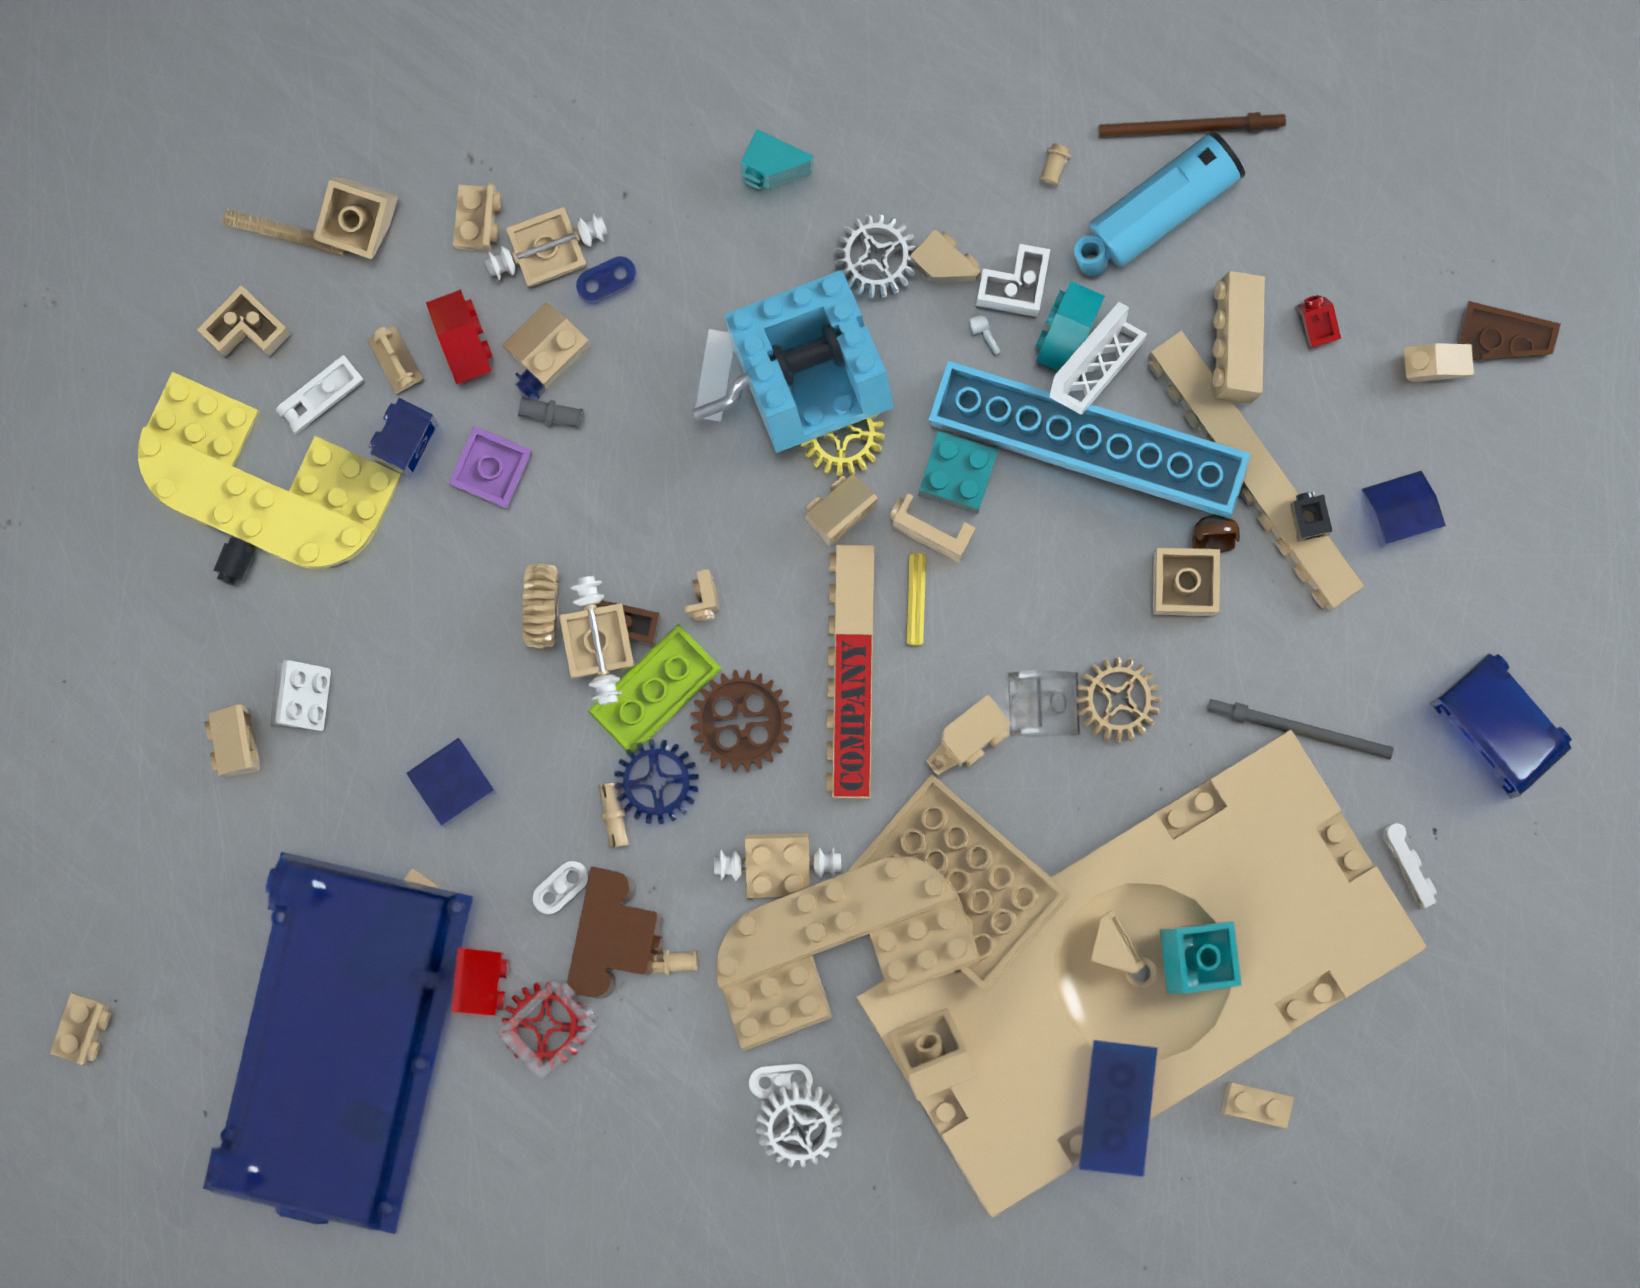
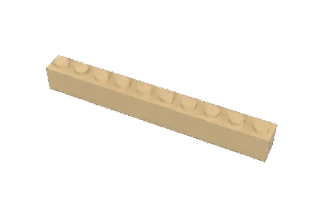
[1148,330,1365,611]

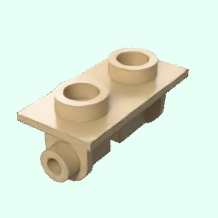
[367,325,424,394]

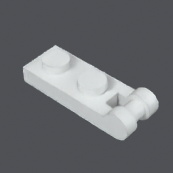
[276,355,364,435]
[1383,823,1437,909]

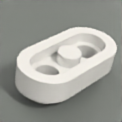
[533,861,589,915]
[749,1063,813,1099]

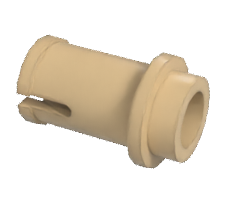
[1040,143,1071,185]

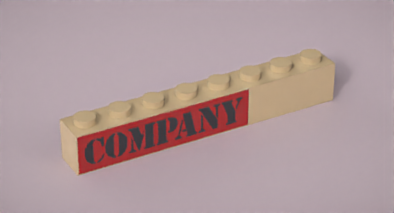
[826,545,874,800]

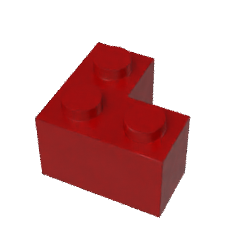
[426,289,493,384]

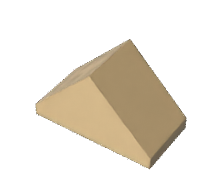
[1091,910,1145,973]

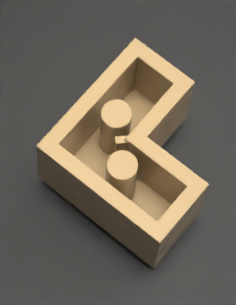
[197,285,291,358]

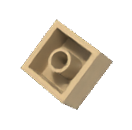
[1152,548,1220,616]

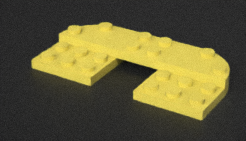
[138,372,402,569]

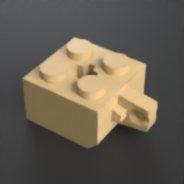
[926,694,1012,776]

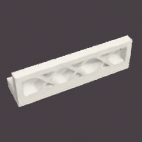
[1050,302,1147,415]

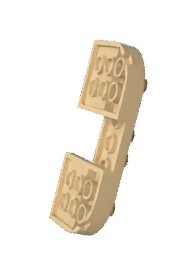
[716,857,981,1051]

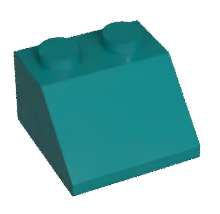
[740,129,814,189]
[1160,922,1242,994]

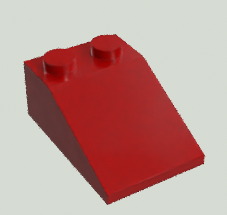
[451,947,509,1016]

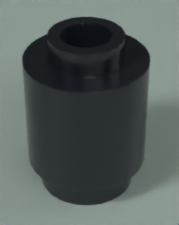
[213,537,254,586]

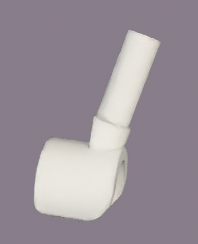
[969,315,1001,356]

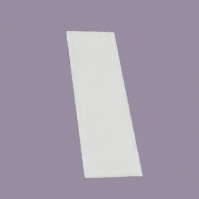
[695,329,734,422]

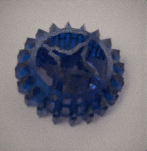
[614,739,699,825]

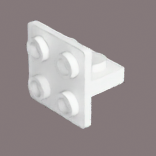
[270,660,331,731]

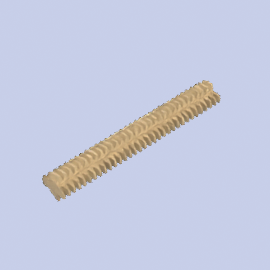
[222,207,346,256]

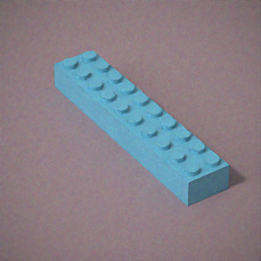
[929,361,1251,519]

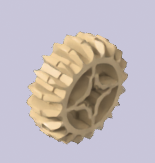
[522,563,559,649]
[1075,657,1161,743]

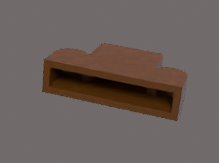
[565,866,663,998]

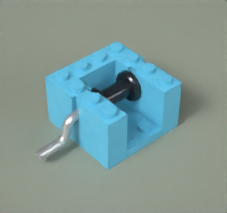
[692,270,894,453]

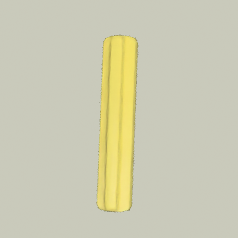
[906,553,926,646]

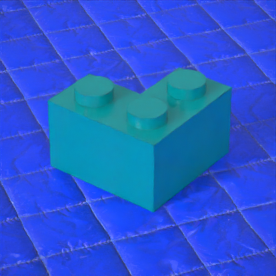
[1035,281,1105,371]

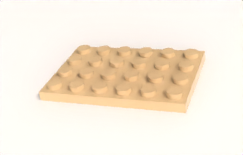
[849,774,1071,993]

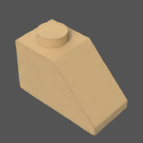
[1404,343,1474,383]

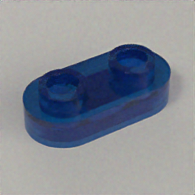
[576,256,636,303]

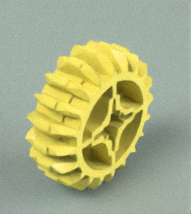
[801,414,885,477]

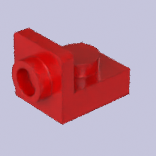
[1296,295,1341,348]

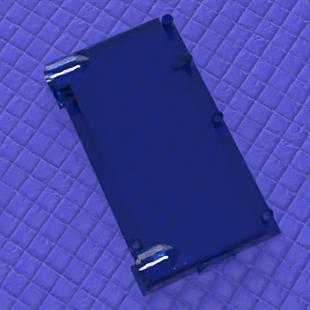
[203,851,474,1234]

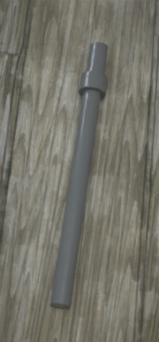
[1207,699,1394,759]

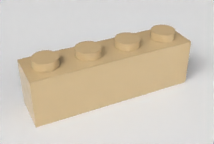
[1212,271,1265,404]

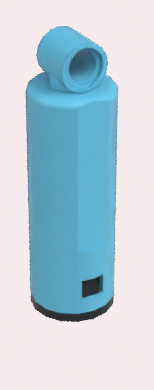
[1074,131,1245,276]

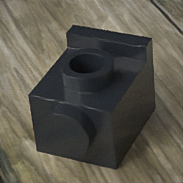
[1290,491,1333,542]

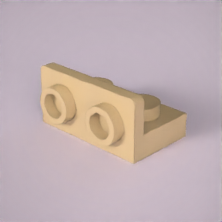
[453,183,501,251]
[684,569,721,622]
[50,993,111,1066]

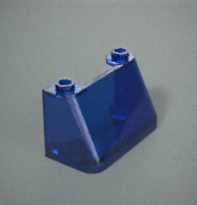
[1429,653,1572,799]

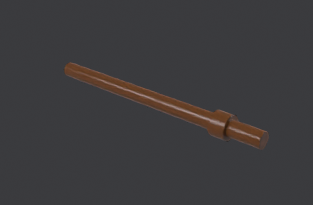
[1099,112,1286,137]

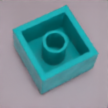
[918,431,998,514]

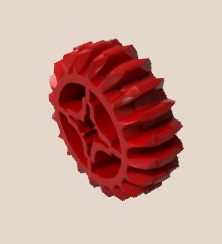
[501,982,588,1068]

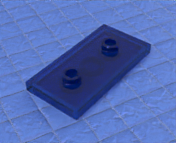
[1078,1040,1158,1177]

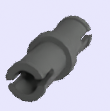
[518,396,583,429]

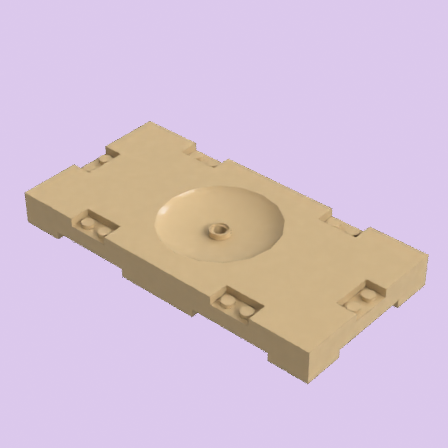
[856,730,1428,1218]

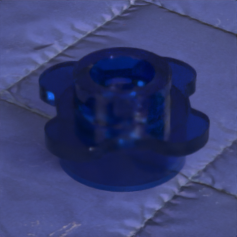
[515,369,544,399]

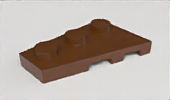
[1457,301,1561,360]

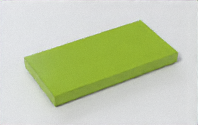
[588,624,722,757]

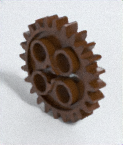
[690,670,792,773]

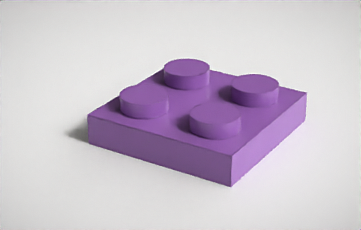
[449,426,532,509]

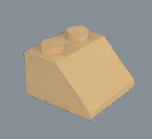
[313,177,398,259]
[502,302,591,390]
[805,474,878,547]
[205,704,260,778]
[889,1008,977,1101]

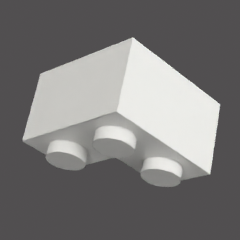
[976,244,1050,317]

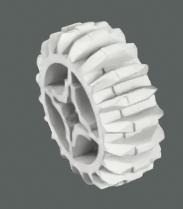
[834,214,918,299]
[756,1081,842,1168]

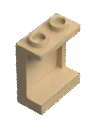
[890,493,976,563]

